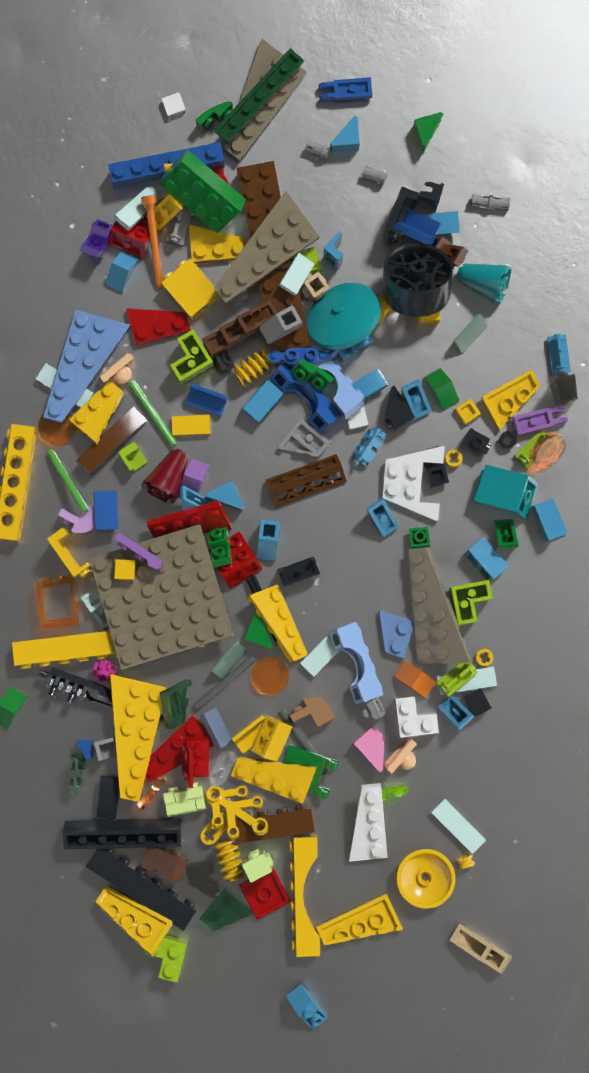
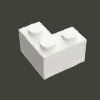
[394,696,439,738]

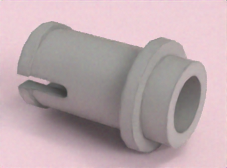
[305,139,330,159]
[362,166,388,184]

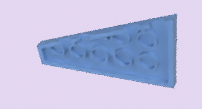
[43,310,131,424]

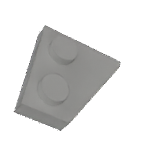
[278,418,331,457]

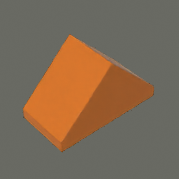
[394,660,436,698]

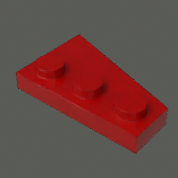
[126,308,191,346]

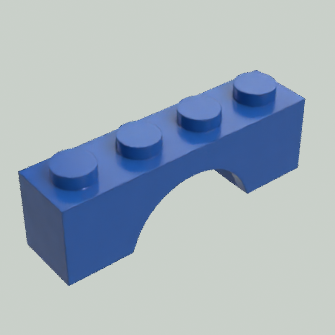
[269,362,342,434]

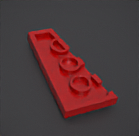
[147,500,232,538]
[145,715,214,782]

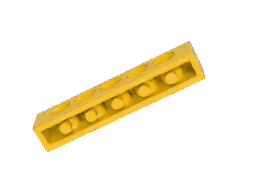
[0,424,37,542]

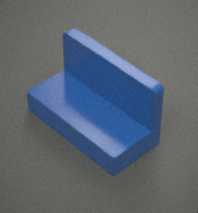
[394,209,441,244]
[186,383,228,417]
[93,491,118,531]

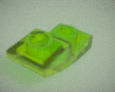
[381,784,407,800]

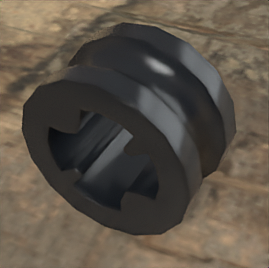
[499,431,517,449]

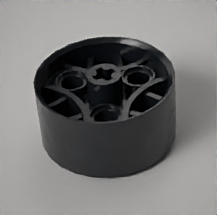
[382,243,453,317]

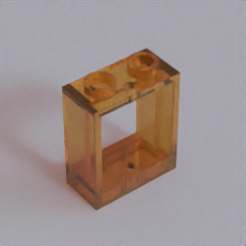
[35,575,81,629]

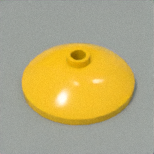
[397,849,455,909]

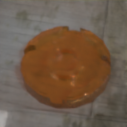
[38,414,76,446]
[531,432,566,468]
[251,656,289,695]
[136,776,166,811]

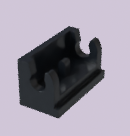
[416,182,444,212]
[278,556,320,587]

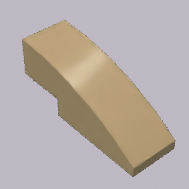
[449,924,513,973]

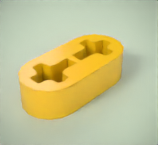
[200,812,228,845]

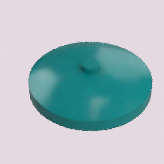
[307,283,381,350]

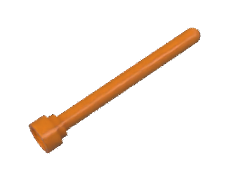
[141,195,163,288]

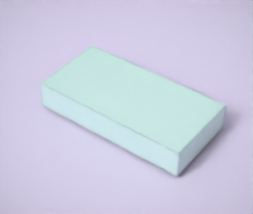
[279,253,314,296]
[300,636,339,677]

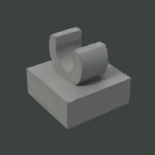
[361,697,386,720]

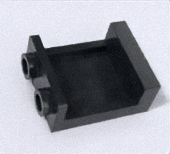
[383,186,420,245]

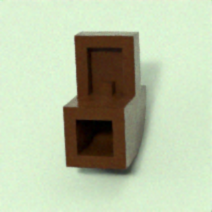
[428,235,468,269]

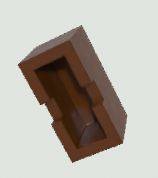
[140,847,189,882]

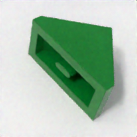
[413,112,443,152]
[424,368,459,410]
[494,519,519,550]
[245,613,273,649]
[0,687,28,730]

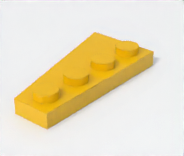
[246,585,308,663]
[231,756,317,804]
[95,886,173,957]
[316,893,403,945]

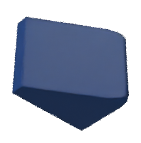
[76,739,93,760]

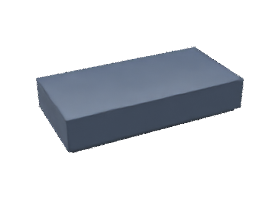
[200,707,233,750]

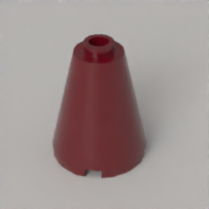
[141,449,188,504]

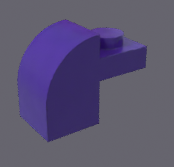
[80,219,113,258]

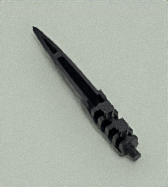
[38,668,175,725]

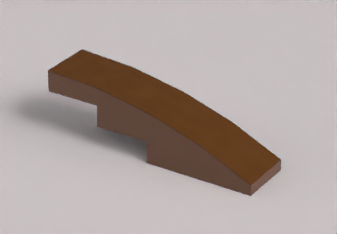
[202,300,277,357]
[76,407,147,475]

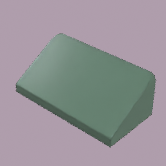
[452,314,487,353]
[212,641,247,679]

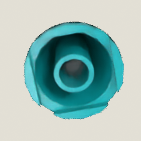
[457,263,512,303]

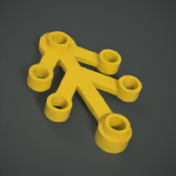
[205,786,268,840]

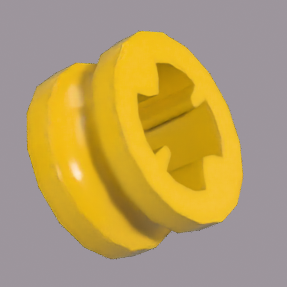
[445,450,462,468]
[475,649,493,666]
[456,854,475,870]

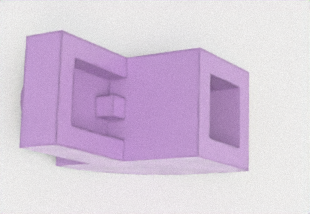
[58,504,95,535]

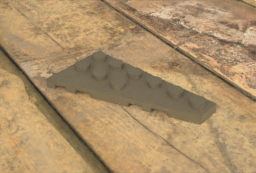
[224,38,306,162]
[214,191,319,304]
[408,547,473,664]

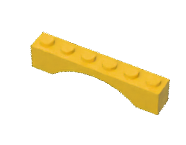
[290,835,320,957]

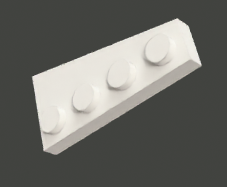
[349,783,388,862]

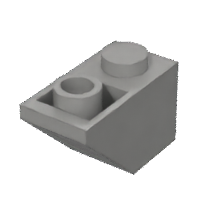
[259,305,302,345]

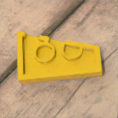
[69,380,124,444]

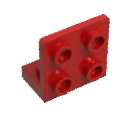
[108,206,150,259]
[208,532,262,589]
[182,737,209,788]

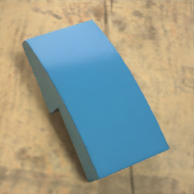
[352,369,388,400]

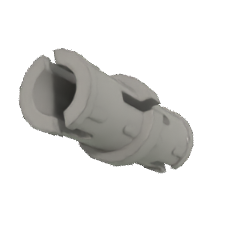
[471,194,510,210]

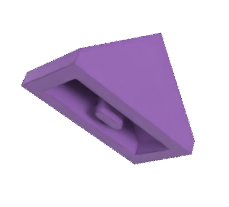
[179,459,210,495]

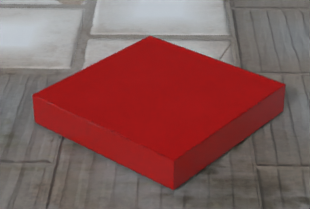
[239,867,291,920]

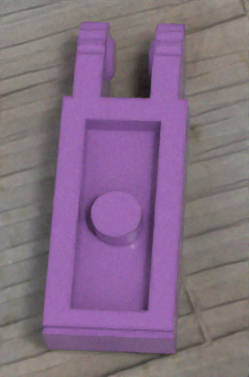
[512,406,568,436]
[114,532,164,570]

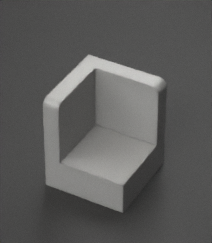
[94,736,116,761]

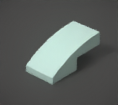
[81,587,109,631]

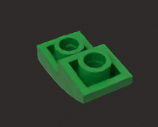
[196,101,233,130]
[290,360,334,392]
[208,527,232,568]
[409,527,430,549]

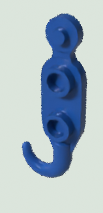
[268,348,339,365]

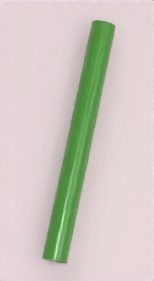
[128,381,177,447]
[47,449,89,514]

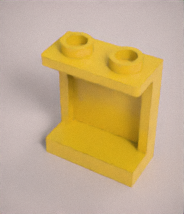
[161,259,220,321]
[47,528,92,579]

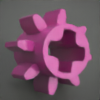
[92,659,117,683]

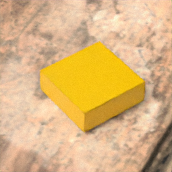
[454,398,481,425]
[114,559,136,580]

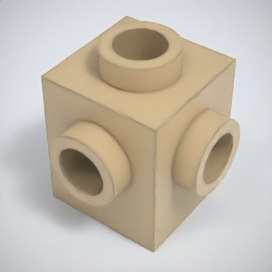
[299,271,329,301]

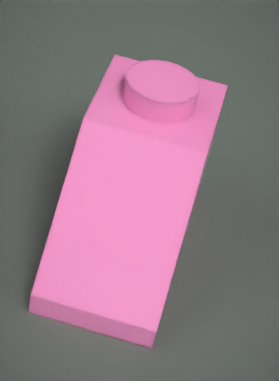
[353,727,384,772]

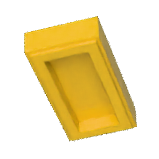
[172,415,211,436]

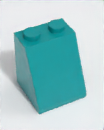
[474,465,538,520]

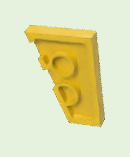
[189,225,247,263]
[481,369,541,430]

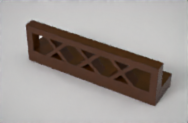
[265,454,347,508]

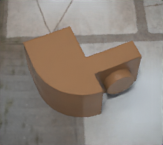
[290,697,335,727]

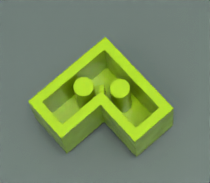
[170,329,214,385]
[449,580,493,625]
[144,934,188,983]

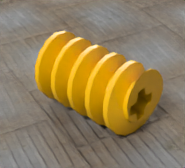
[234,348,276,387]
[213,839,246,882]

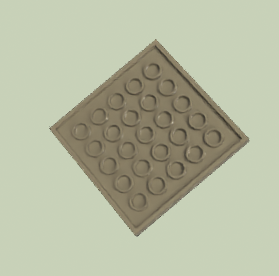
[89,524,234,670]

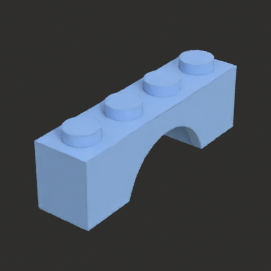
[311,344,365,419]
[329,622,383,704]

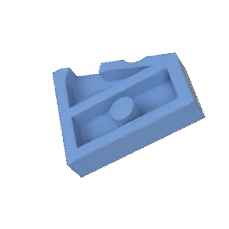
[379,610,414,658]

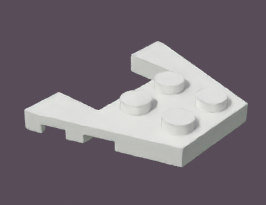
[383,446,445,521]

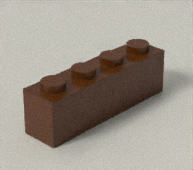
[235,804,315,844]

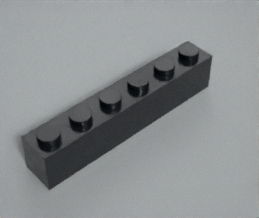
[62,818,182,850]
[85,849,197,931]

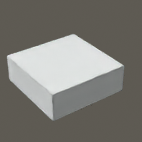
[161,92,186,118]
[347,407,368,430]

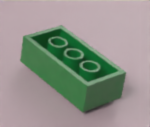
[159,149,246,233]

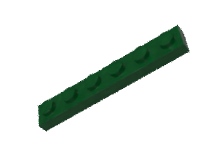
[214,48,304,144]

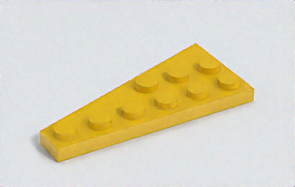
[110,674,167,802]

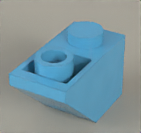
[256,519,280,561]
[286,984,328,1029]

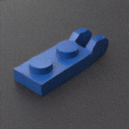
[318,77,372,101]

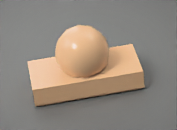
[99,353,133,384]
[383,737,417,773]

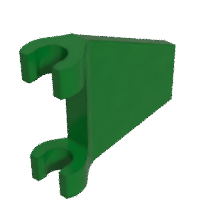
[284,744,339,799]

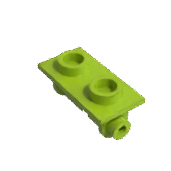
[514,429,554,469]
[436,662,478,697]

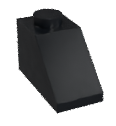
[384,385,415,432]

